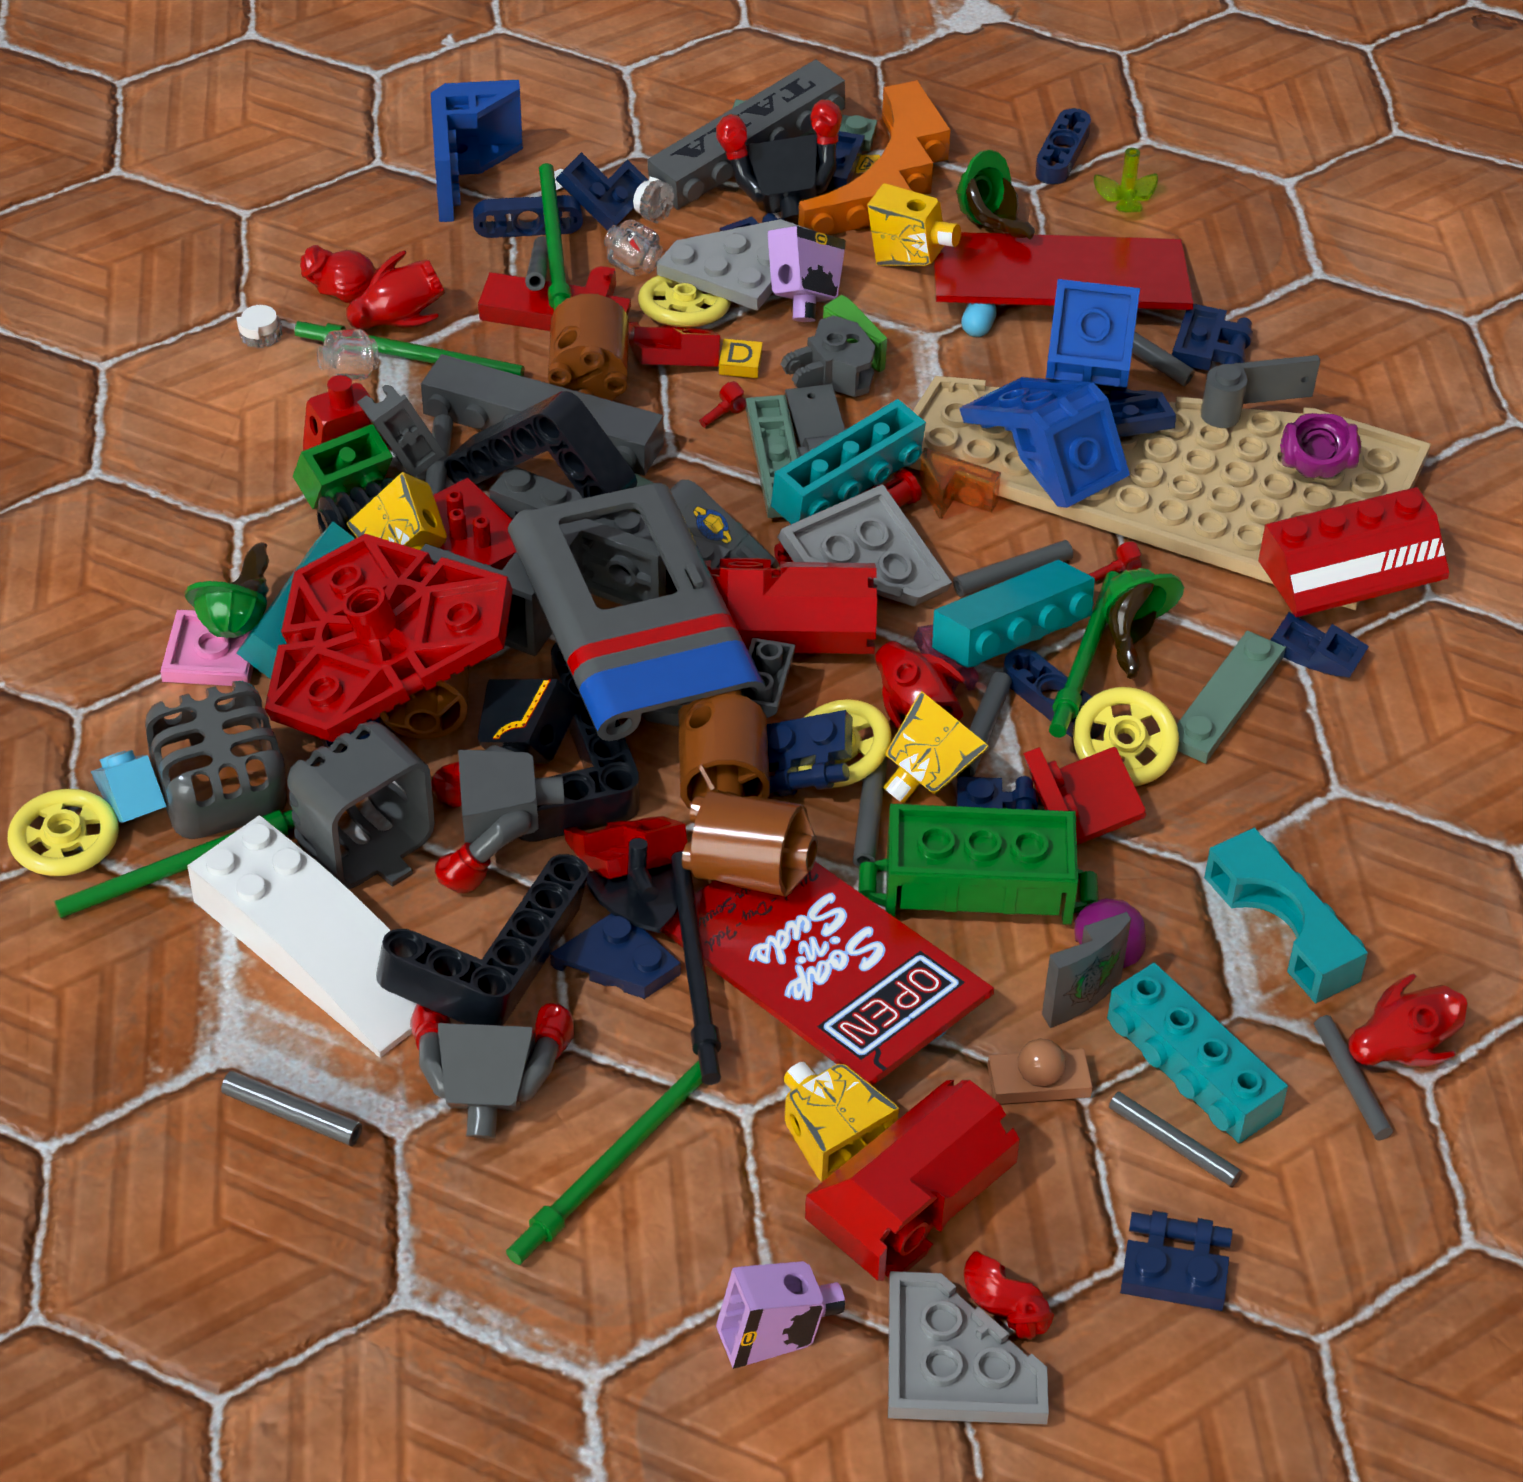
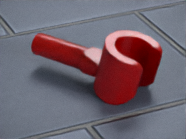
[699,381,746,428]
[1088,542,1142,583]

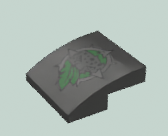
[1042,912,1131,1028]

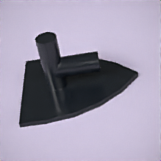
[586,838,678,933]

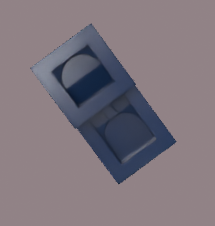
[1271,612,1369,678]

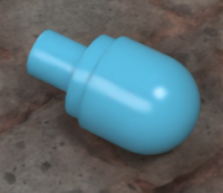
[961,303,996,337]

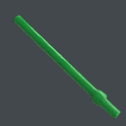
[539,163,572,311]
[294,321,525,377]
[1049,571,1120,738]
[54,810,295,918]
[506,1060,703,1265]

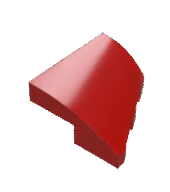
[629,322,720,367]
[564,816,687,879]

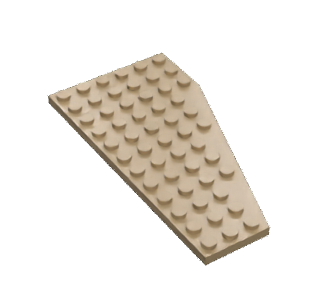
[907,376,1431,610]

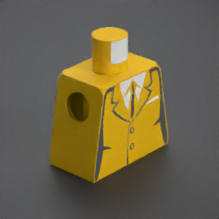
[867,183,961,266]
[347,472,447,550]
[883,691,989,804]
[784,1062,899,1182]

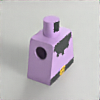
[768,226,846,322]
[716,1261,845,1369]

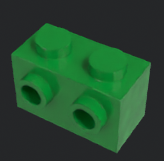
[293,424,393,509]

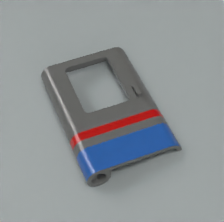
[508,483,766,741]

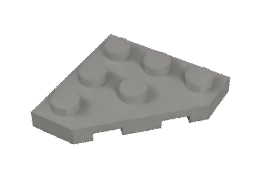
[656,219,811,311]
[777,484,952,606]
[888,1271,1049,1425]

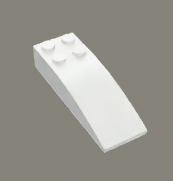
[187,815,417,1058]

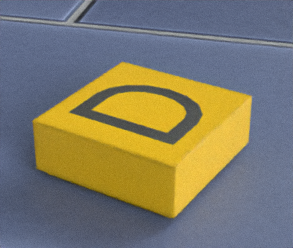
[719,339,763,378]

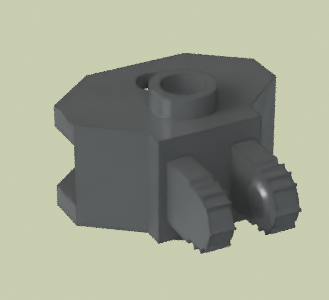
[780,315,875,397]

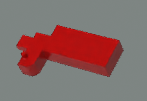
[478,266,631,331]

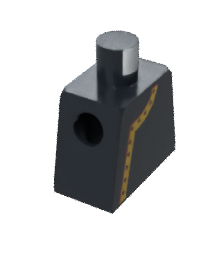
[478,679,580,764]

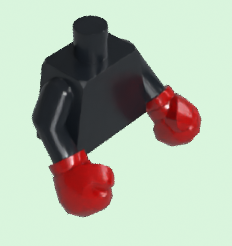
[716,99,842,225]

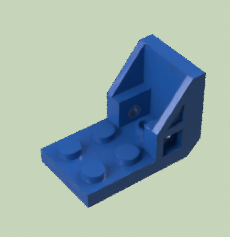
[430,80,523,222]
[1046,279,1140,388]
[959,377,1130,508]

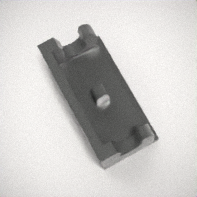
[357,385,446,477]

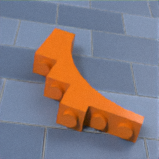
[798,80,951,235]

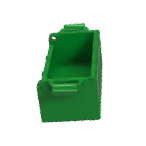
[858,804,1099,925]

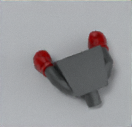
[431,745,564,893]
[410,1003,574,1138]

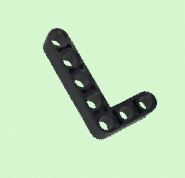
[444,391,638,498]
[519,642,640,842]
[376,854,589,1026]

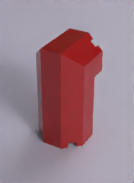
[705,558,877,654]
[805,1080,1020,1281]

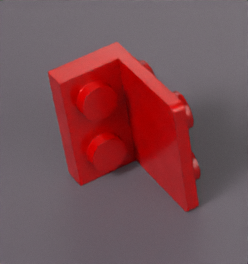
[1023,747,1147,845]

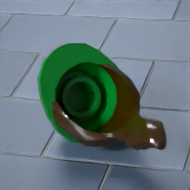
[956,149,1035,239]
[185,542,269,639]
[1103,568,1185,679]

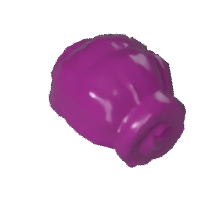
[1280,413,1362,479]

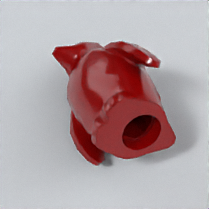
[346,251,445,330]
[875,641,965,730]
[1348,974,1468,1067]

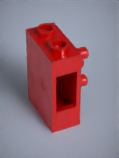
[433,478,516,570]

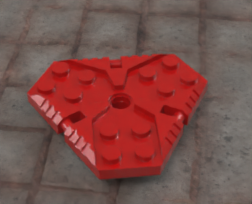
[264,534,513,742]

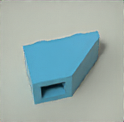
[91,750,167,823]

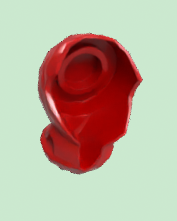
[300,245,376,303]
[963,1251,1054,1340]

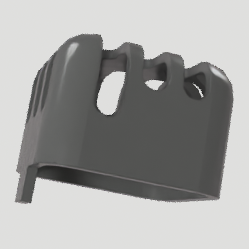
[145,681,287,839]
[287,721,435,889]

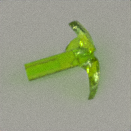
[1094,148,1158,213]

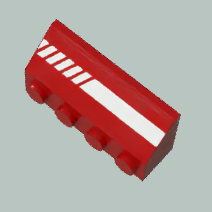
[1258,487,1449,617]

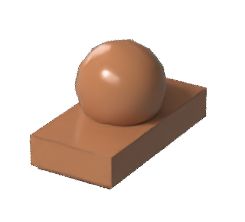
[987,1038,1093,1104]

